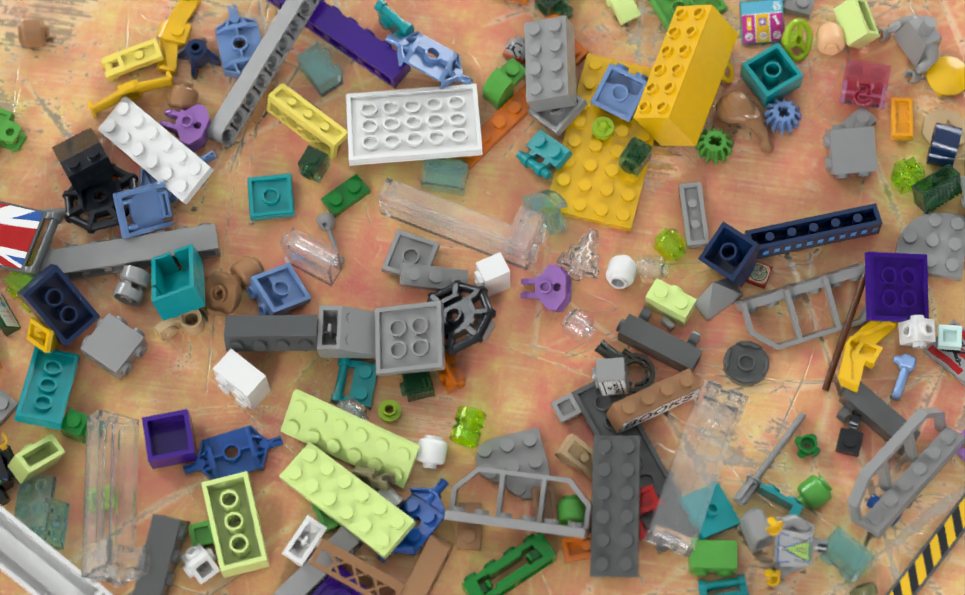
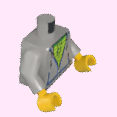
[764,514,828,587]

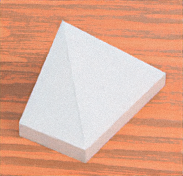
[282,515,327,567]

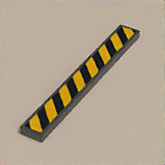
[886,493,965,595]

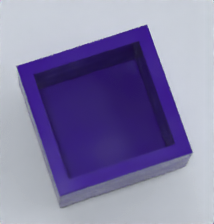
[142,409,198,469]

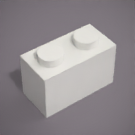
[474,252,511,297]

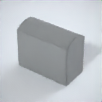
[660,316,675,332]

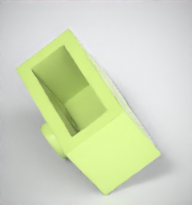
[834,0,880,49]
[644,278,697,327]
[8,434,65,484]

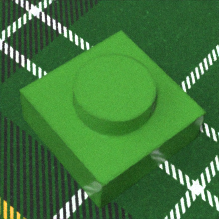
[188,521,215,548]

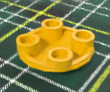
[926,56,965,97]

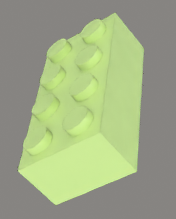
[201,471,270,578]

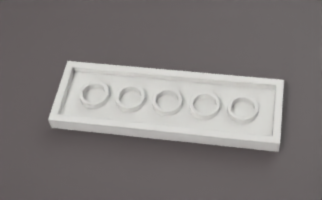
[97,96,214,205]

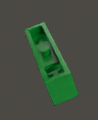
[462,532,557,595]

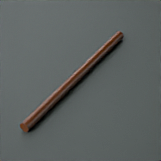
[822,274,865,391]

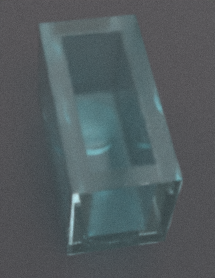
[296,43,344,97]
[420,158,469,196]
[818,526,876,583]

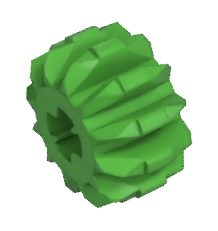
[696,126,734,165]

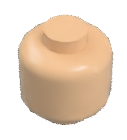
[816,22,845,55]

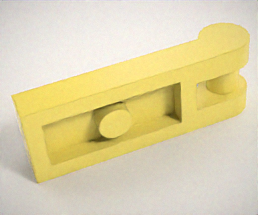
[100,38,164,81]

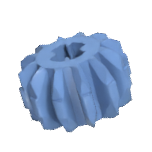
[764,97,802,135]

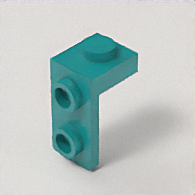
[758,484,804,516]

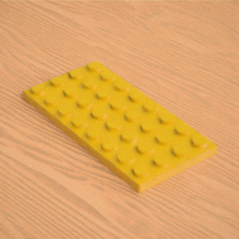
[545,53,655,232]

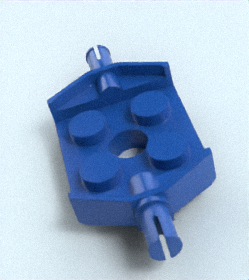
[183,425,283,480]
[377,478,449,564]

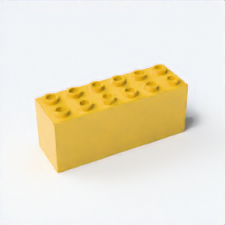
[633,5,739,146]

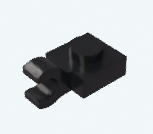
[835,413,864,457]

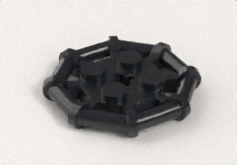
[62,163,138,234]
[426,280,496,356]

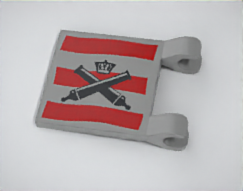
[923,319,965,387]

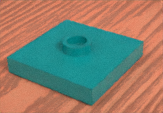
[247,173,295,221]
[678,483,741,540]

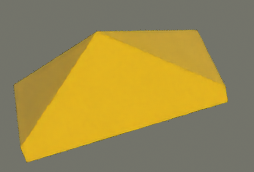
[26,318,60,353]

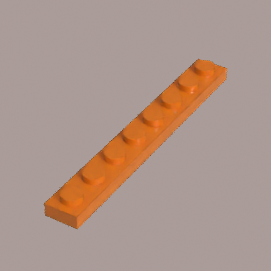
[455,38,589,170]

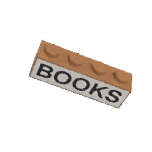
[606,368,701,434]

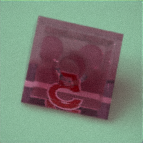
[840,58,891,110]

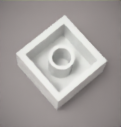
[213,349,271,411]

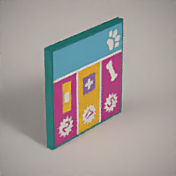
[739,0,784,45]

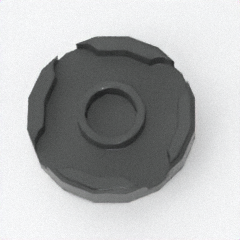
[723,341,769,386]

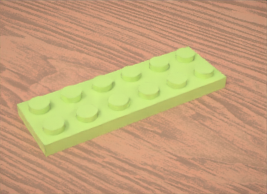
[280,389,421,489]
[279,442,416,560]

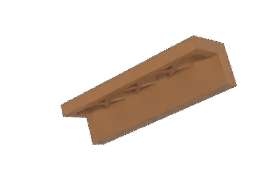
[308,538,405,595]

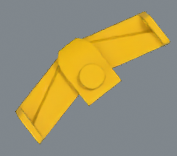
[156,0,202,76]
[87,71,174,118]
[838,321,898,392]

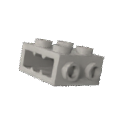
[823,122,877,178]
[80,313,148,380]

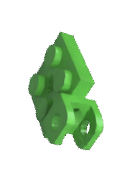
[0,108,27,152]

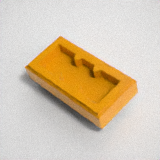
[890,97,914,141]

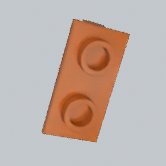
[437,353,466,394]

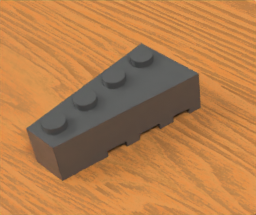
[133,514,190,595]

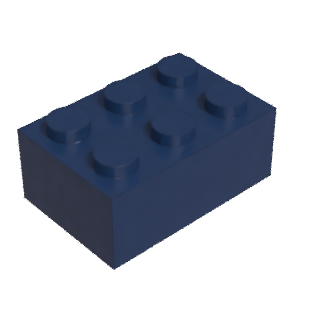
[17,264,100,346]

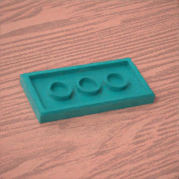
[14,346,80,430]

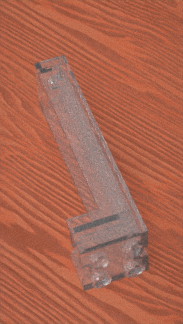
[378,178,548,271]
[644,379,749,558]
[81,410,149,587]

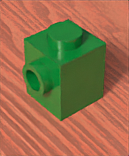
[61,407,95,444]

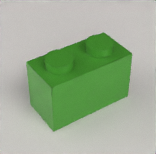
[688,540,738,577]

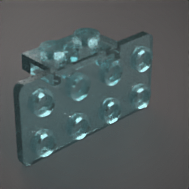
[14,475,70,550]

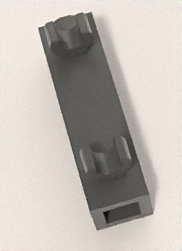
[616,306,702,373]
[836,381,921,456]

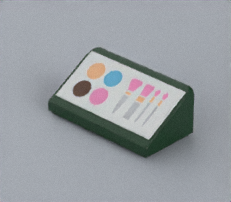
[0,293,21,336]

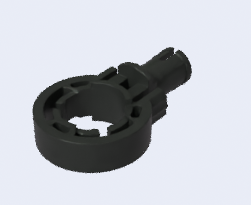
[594,339,655,393]

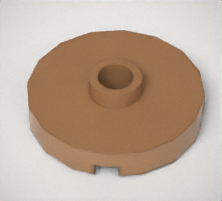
[204,271,242,316]

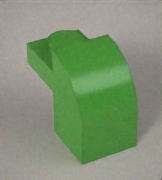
[482,57,526,110]

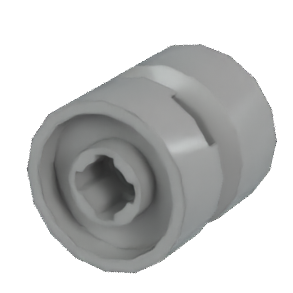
[113,265,151,306]

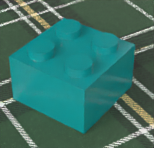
[740,43,803,108]

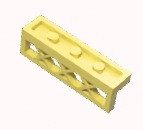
[267,82,348,160]

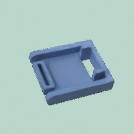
[113,181,174,238]

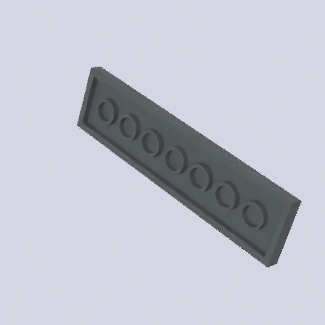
[571,381,697,554]

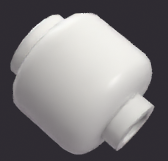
[606,255,637,289]
[416,435,448,469]

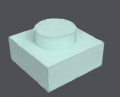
[937,324,962,351]

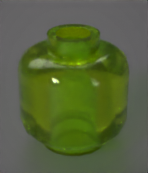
[653,228,687,261]

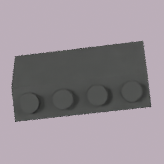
[224,315,318,352]

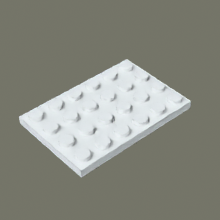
[346,84,483,166]

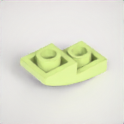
[605,0,641,25]

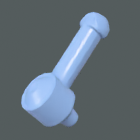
[891,353,917,400]

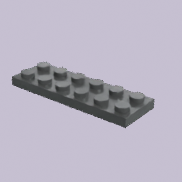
[590,436,641,578]

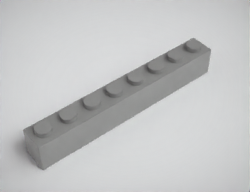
[40,223,221,281]

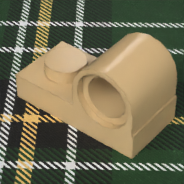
[154,309,205,341]
[555,434,593,480]

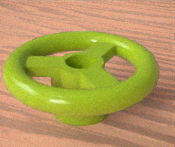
[781,18,813,62]

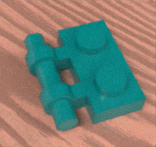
[516,129,573,180]

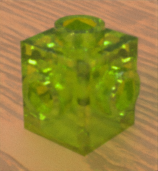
[890,157,925,195]

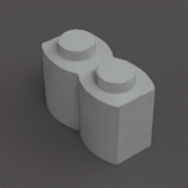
[739,508,774,553]

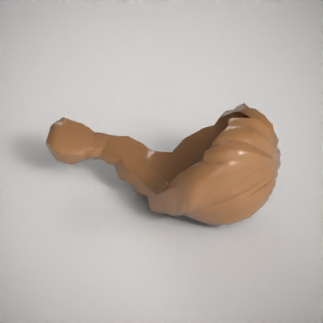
[715,90,774,153]

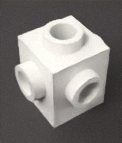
[898,315,936,349]
[181,543,220,585]

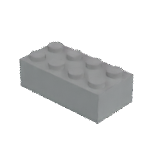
[524,15,577,112]

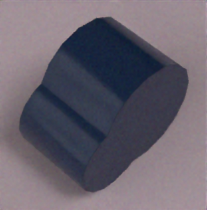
[926,122,962,169]

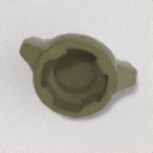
[849,582,878,595]

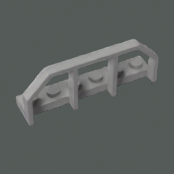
[734,262,866,350]
[847,407,965,538]
[444,466,592,538]

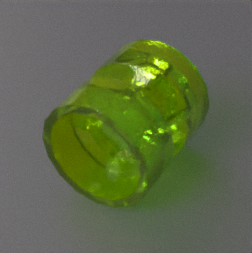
[449,406,487,448]

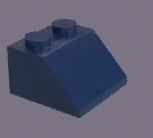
[698,221,760,288]

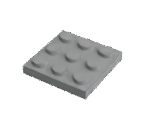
[375,301,445,376]

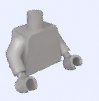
[877,15,942,83]

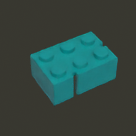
[151,244,205,321]

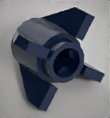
[177,37,221,80]

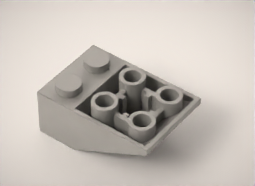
[317,305,376,359]

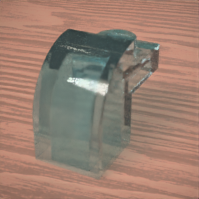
[521,190,567,235]

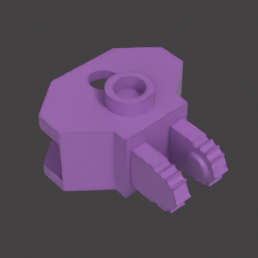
[160,104,211,152]
[521,265,572,312]

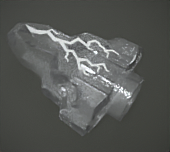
[556,229,601,281]

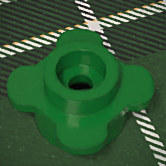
[794,434,820,458]

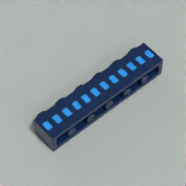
[744,203,882,259]

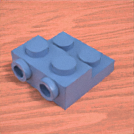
[590,62,648,123]
[247,262,311,315]

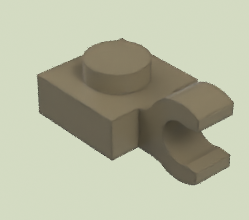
[352,466,396,492]

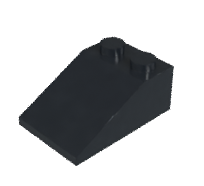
[52,127,116,193]

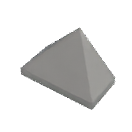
[695,279,743,321]

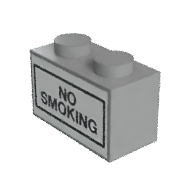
[592,357,630,396]

